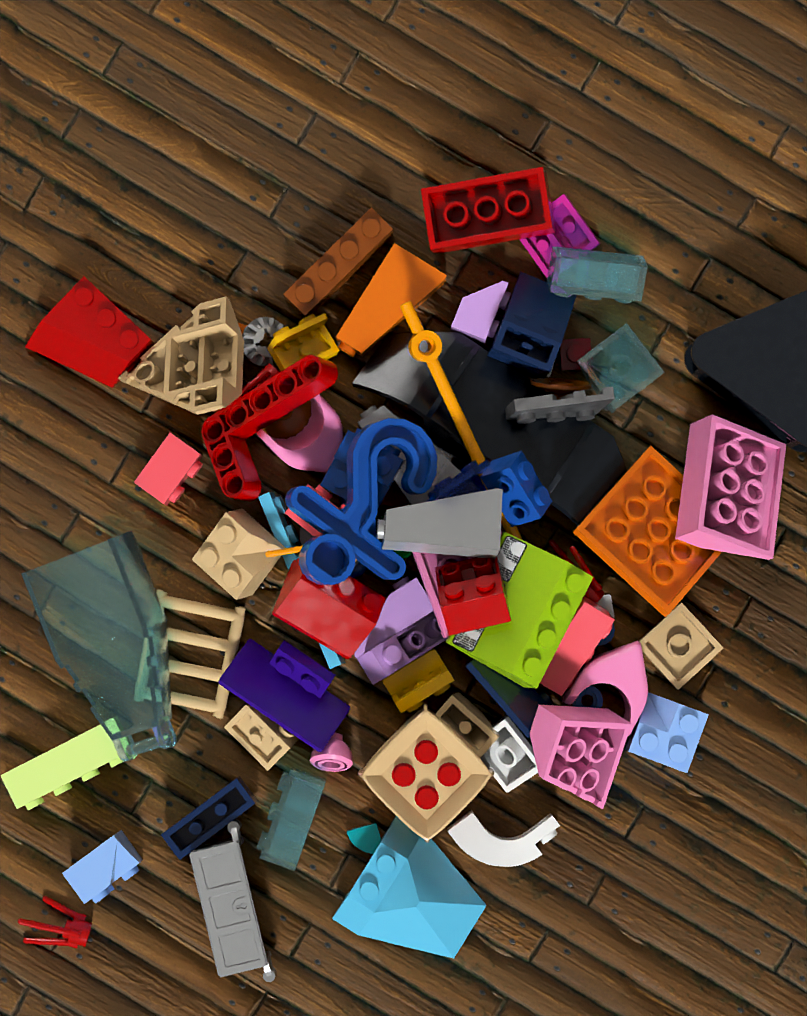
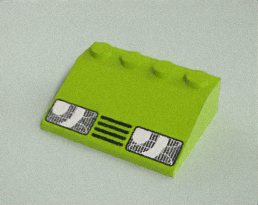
[446,532,593,688]

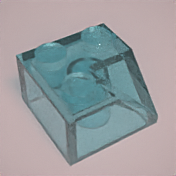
[577,323,665,413]

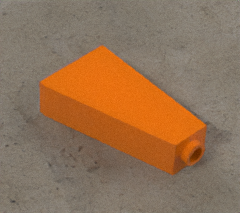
[336,243,447,357]

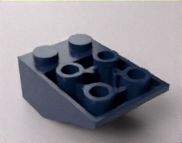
[487,271,577,379]

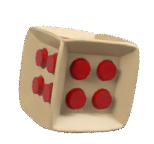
[358,704,495,843]

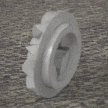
[242,317,284,366]

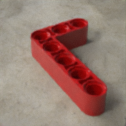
[201,355,338,502]

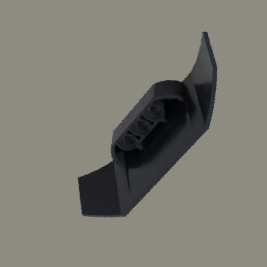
[352,332,627,526]

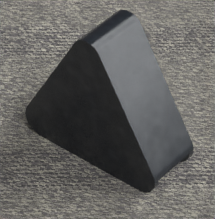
[684,290,807,452]

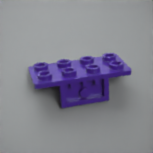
[218,639,350,752]

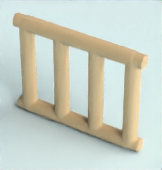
[134,589,246,719]

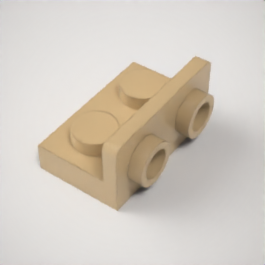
[224,703,299,771]

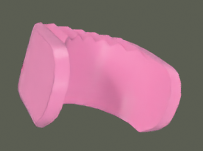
[256,394,344,473]
[562,641,648,737]

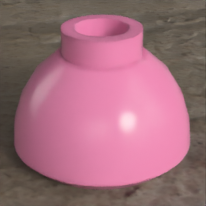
[310,733,353,772]

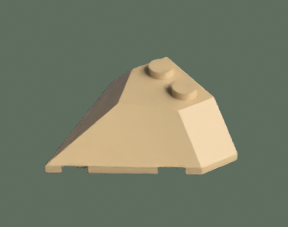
[118,296,244,415]

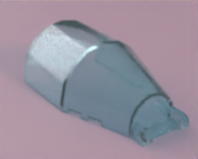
[21,530,177,762]

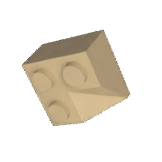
[192,509,286,600]

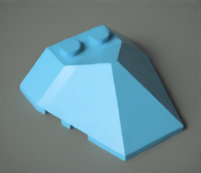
[332,816,487,959]

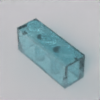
[547,246,648,303]
[256,767,327,871]

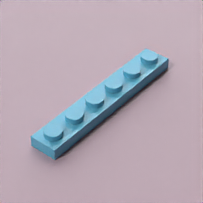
[258,492,346,669]

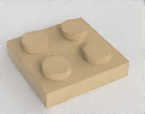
[639,602,724,690]

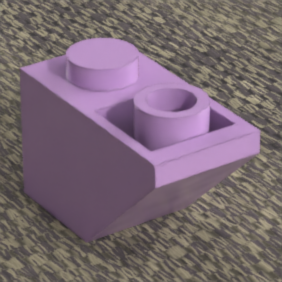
[451,281,511,344]

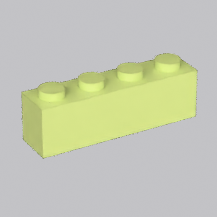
[0,717,132,810]

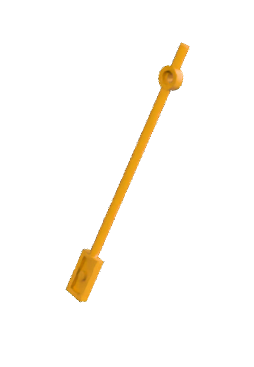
[400,301,523,540]

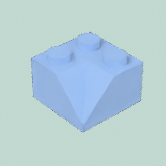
[625,692,709,773]
[62,830,143,904]

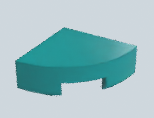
[346,822,381,854]

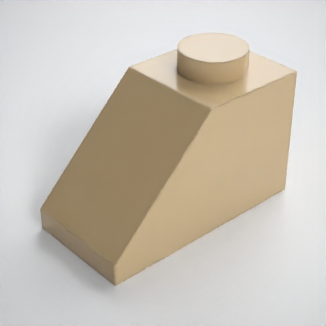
[435,692,500,759]

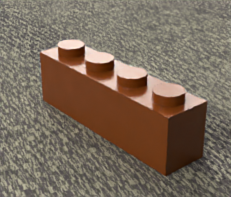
[283,207,393,318]

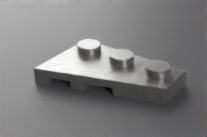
[505,387,615,424]

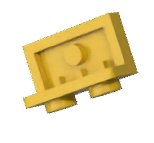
[267,313,340,371]
[382,648,455,713]

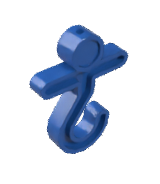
[285,418,437,585]

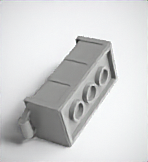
[189,819,277,982]

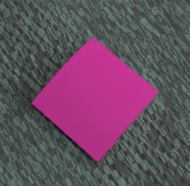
[519,194,601,280]

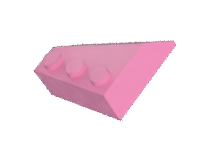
[529,704,631,809]

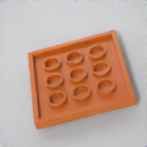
[573,445,722,617]

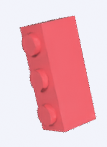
[540,596,614,696]

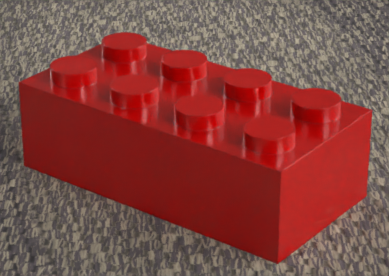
[421,167,556,254]

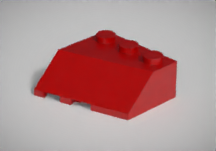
[25,276,155,388]

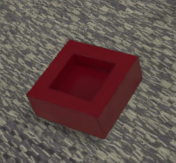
[559,338,592,371]

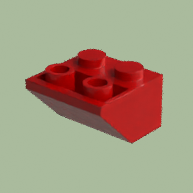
[435,557,511,636]

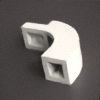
[447,810,560,867]

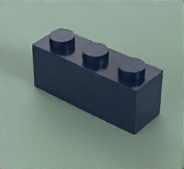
[161,776,258,860]

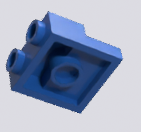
[320,428,405,509]

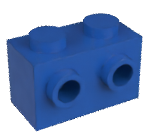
[480,451,552,527]

